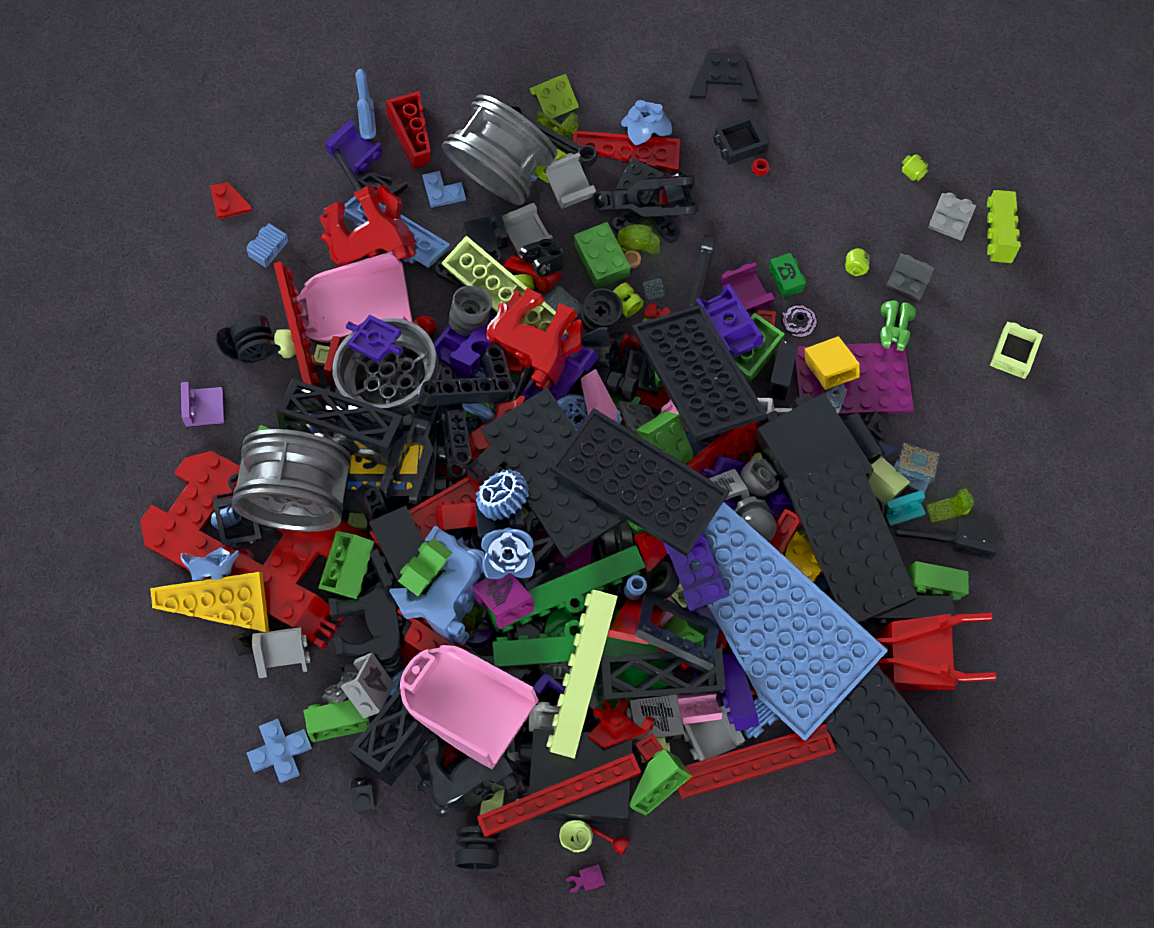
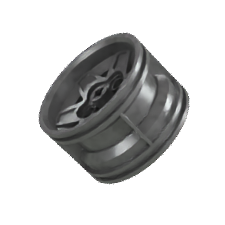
[442,95,558,205]
[333,318,442,426]
[232,429,351,532]

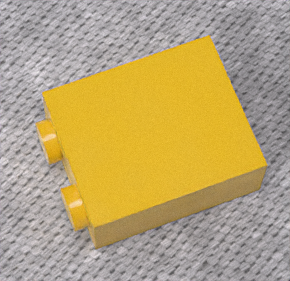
[805,336,860,390]

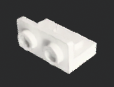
[529,702,560,732]

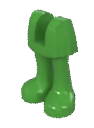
[880,301,916,351]

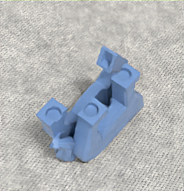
[389,526,485,645]

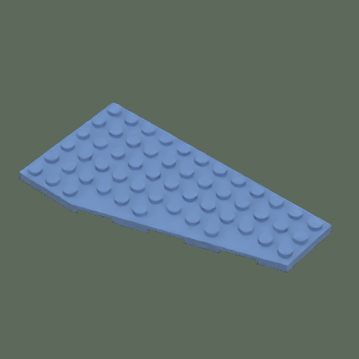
[690,502,888,741]

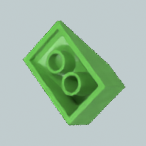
[629,749,692,816]

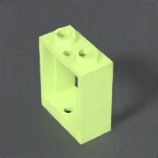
[990,321,1043,379]

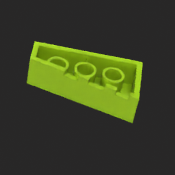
[987,190,1021,263]

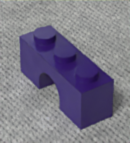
[449,325,498,378]

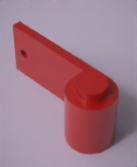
[502,255,561,292]

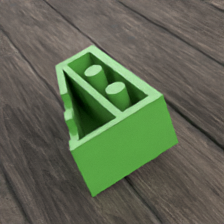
[905,561,969,600]

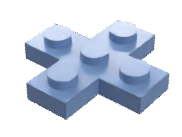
[247,719,312,783]

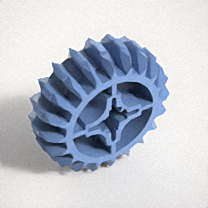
[476,469,529,521]

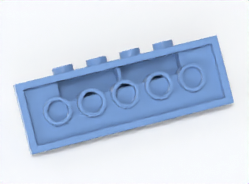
[344,196,450,268]

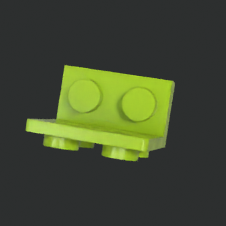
[529,74,578,120]

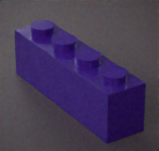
[720,653,760,731]

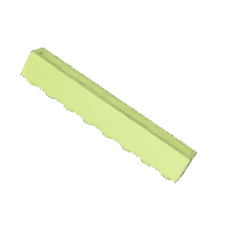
[546,590,617,759]

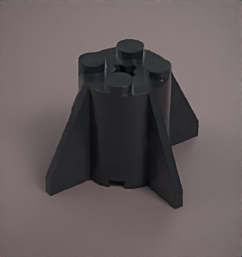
[580,327,625,384]

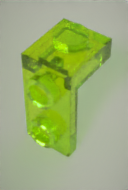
[536,111,578,138]
[926,488,974,523]

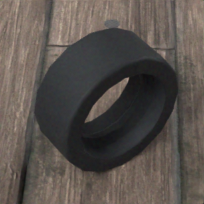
[642,561,680,600]

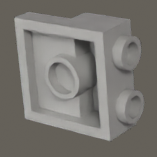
[928,193,976,241]

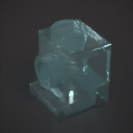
[825,384,848,413]

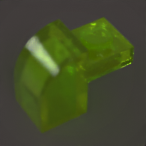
[618,225,660,254]

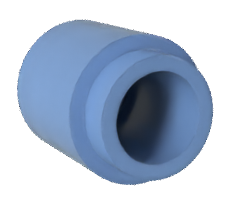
[211,506,242,530]
[624,575,647,600]

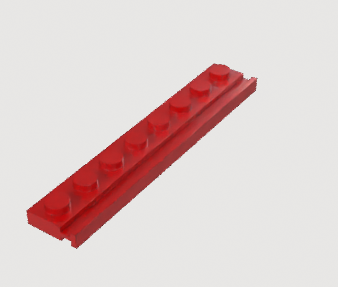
[274,261,324,404]
[678,724,836,800]

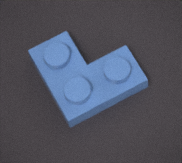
[422,171,466,208]

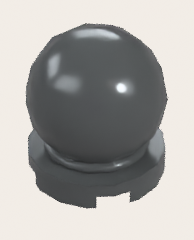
[734,496,777,542]

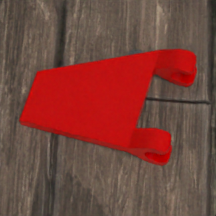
[588,699,655,748]

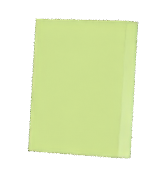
[868,457,910,505]

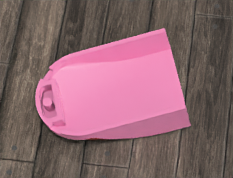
[297,252,412,343]
[400,645,538,770]

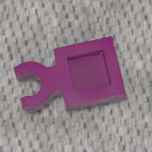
[566,864,605,893]

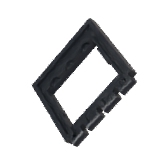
[635,592,719,671]

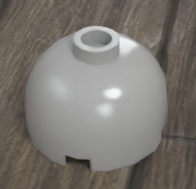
[740,457,779,497]

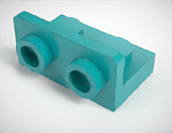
[884,490,925,526]

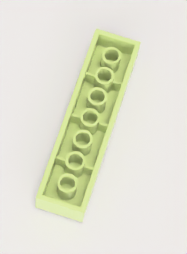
[442,236,570,337]

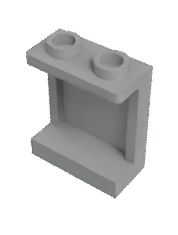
[502,202,553,257]

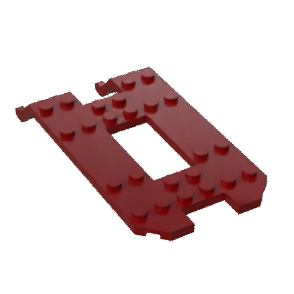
[140,451,380,650]

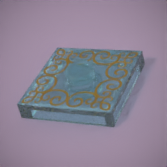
[896,442,940,483]

